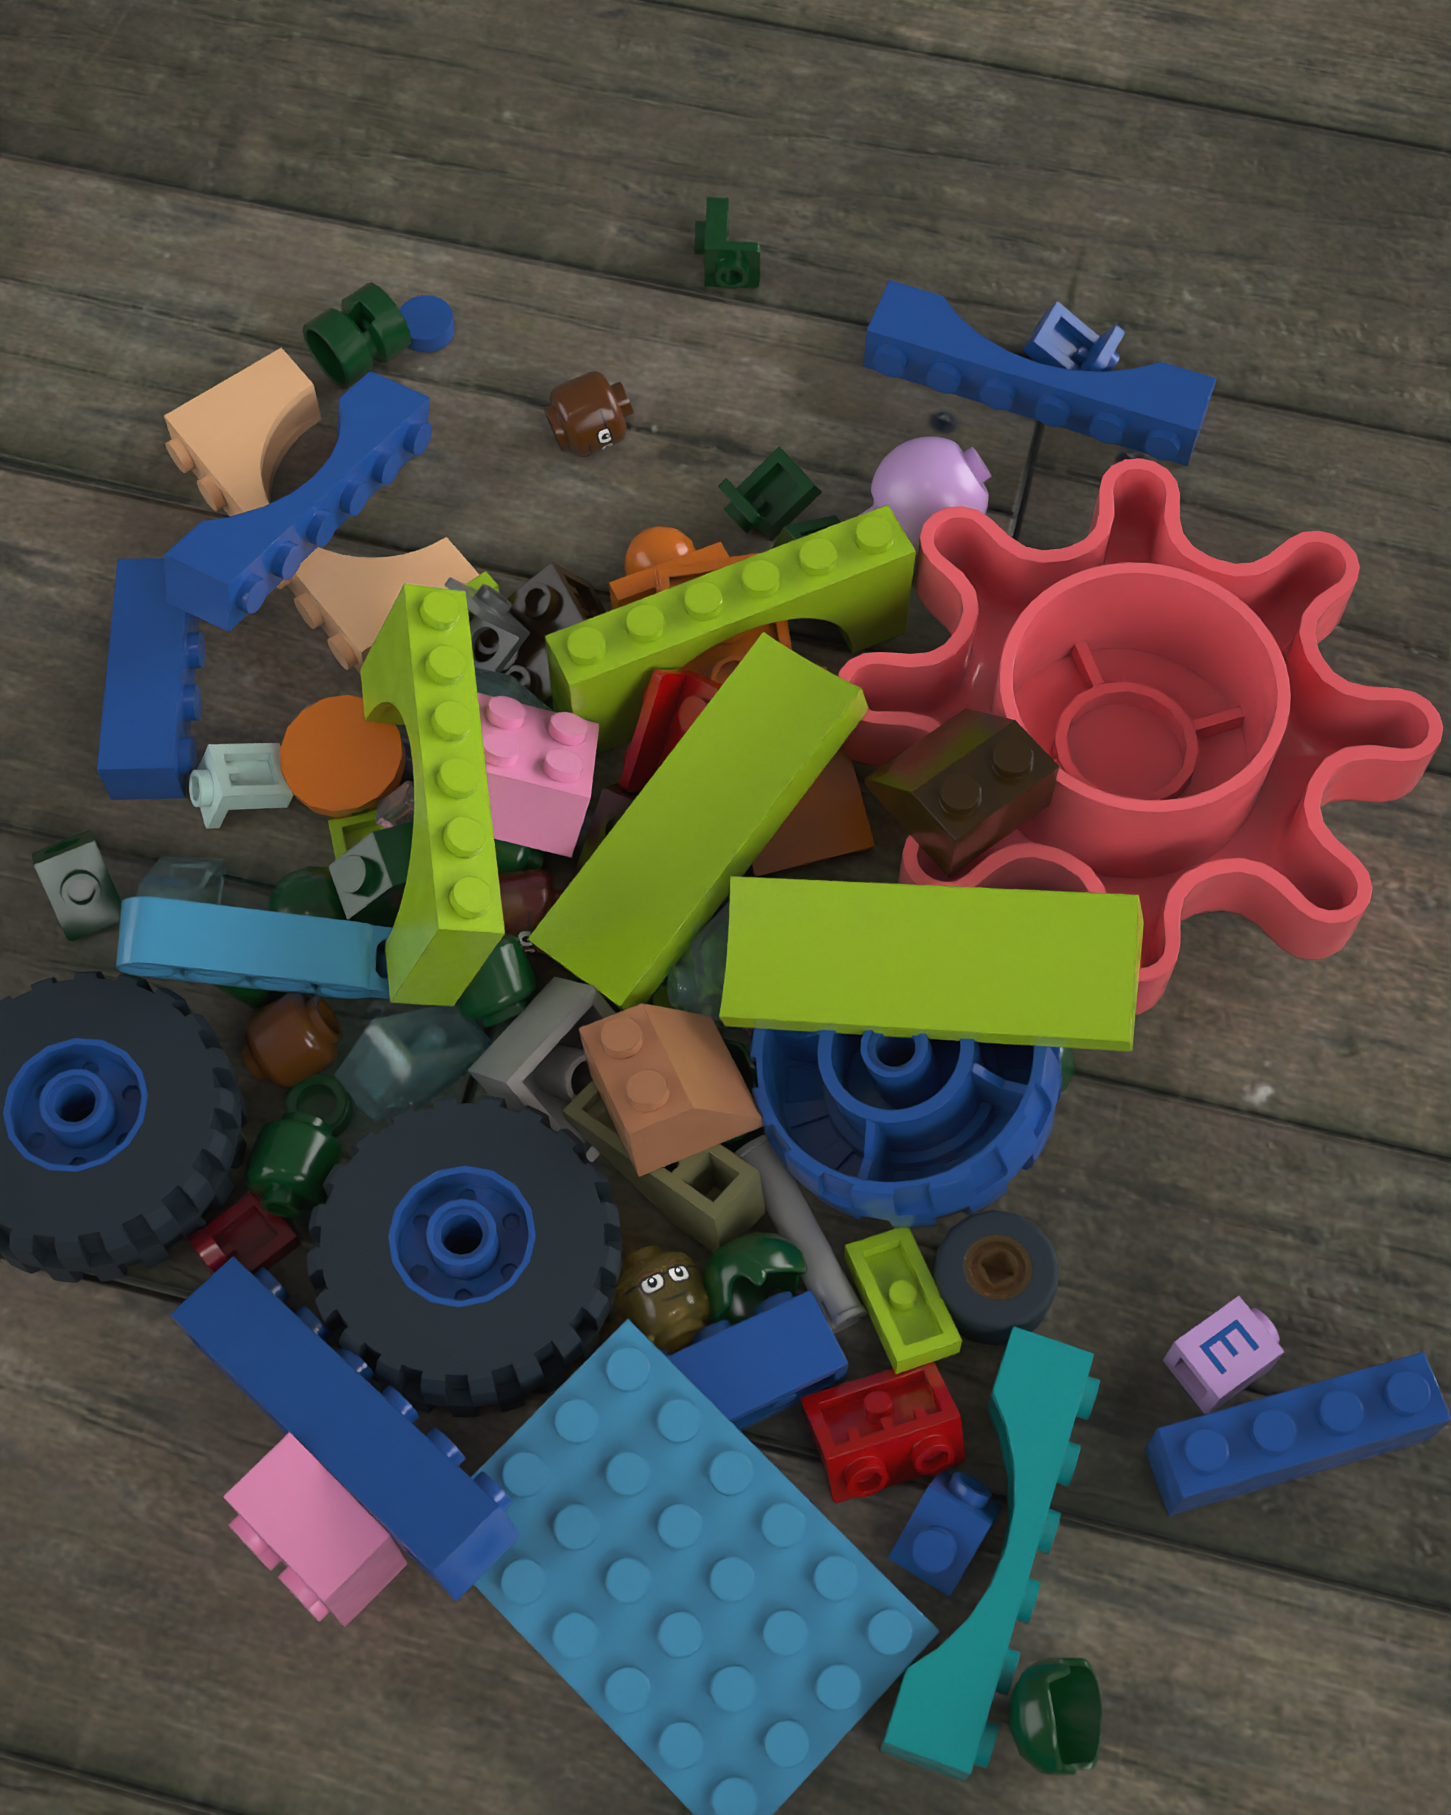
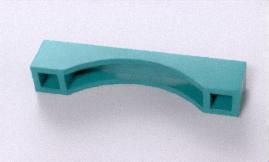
[879,1326,1100,1783]

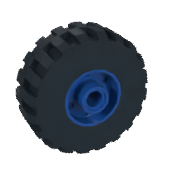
[0,971,248,1283]
[306,1095,623,1417]

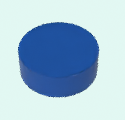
[399,295,455,352]

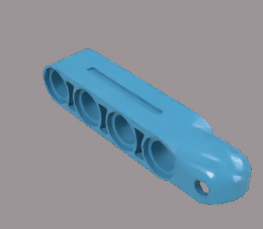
[116,896,392,999]

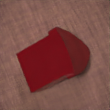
[188,1192,301,1275]

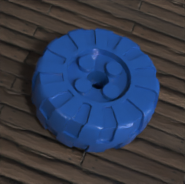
[749,1028,1062,1228]

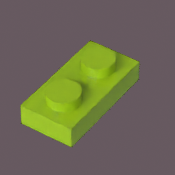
[843,1228,962,1374]

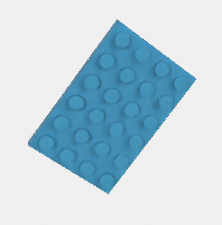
[471,1319,940,1815]

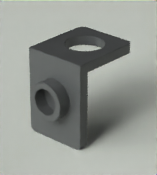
[444,577,530,686]

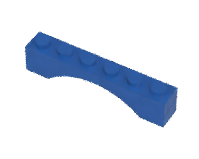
[864,280,1217,466]
[164,371,432,632]

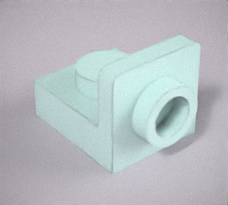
[189,743,294,829]

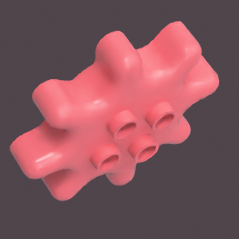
[838,458,1443,1015]

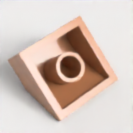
[579,1003,763,1177]

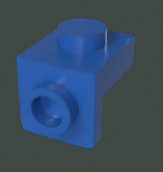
[1022,301,1125,372]
[888,1471,1002,1597]

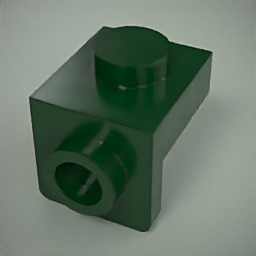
[694,197,761,289]
[718,446,822,541]

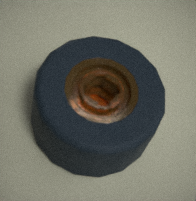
[932,1210,1059,1346]

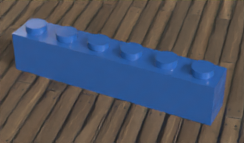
[170,1256,521,1602]

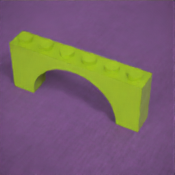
[545,505,916,755]
[360,584,505,1006]

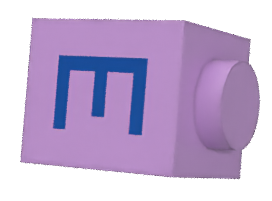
[1163,1296,1285,1415]

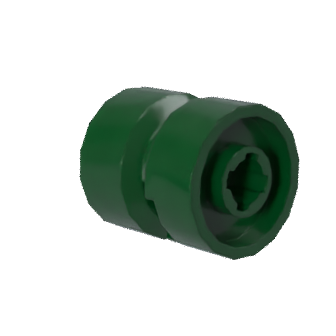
[302,282,412,389]

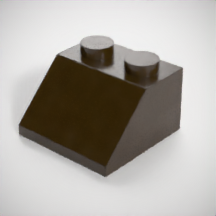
[864,708,1059,877]

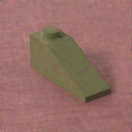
[562,1080,766,1253]

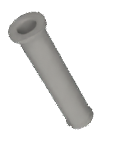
[734,1135,868,1333]

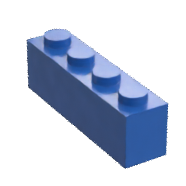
[97,558,205,800]
[660,1290,849,1431]
[1144,1352,1451,1516]

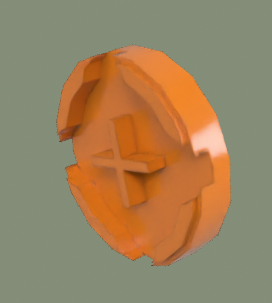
[280,695,406,819]

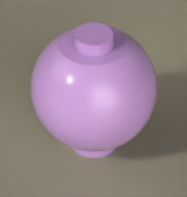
[860,436,991,555]

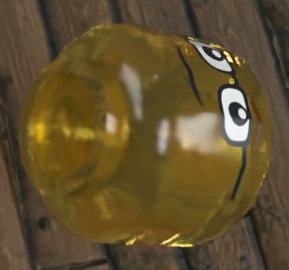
[615,1245,710,1353]

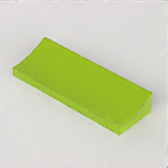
[528,632,869,1011]
[719,876,1144,1052]

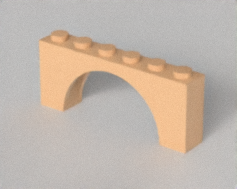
[164,347,479,674]

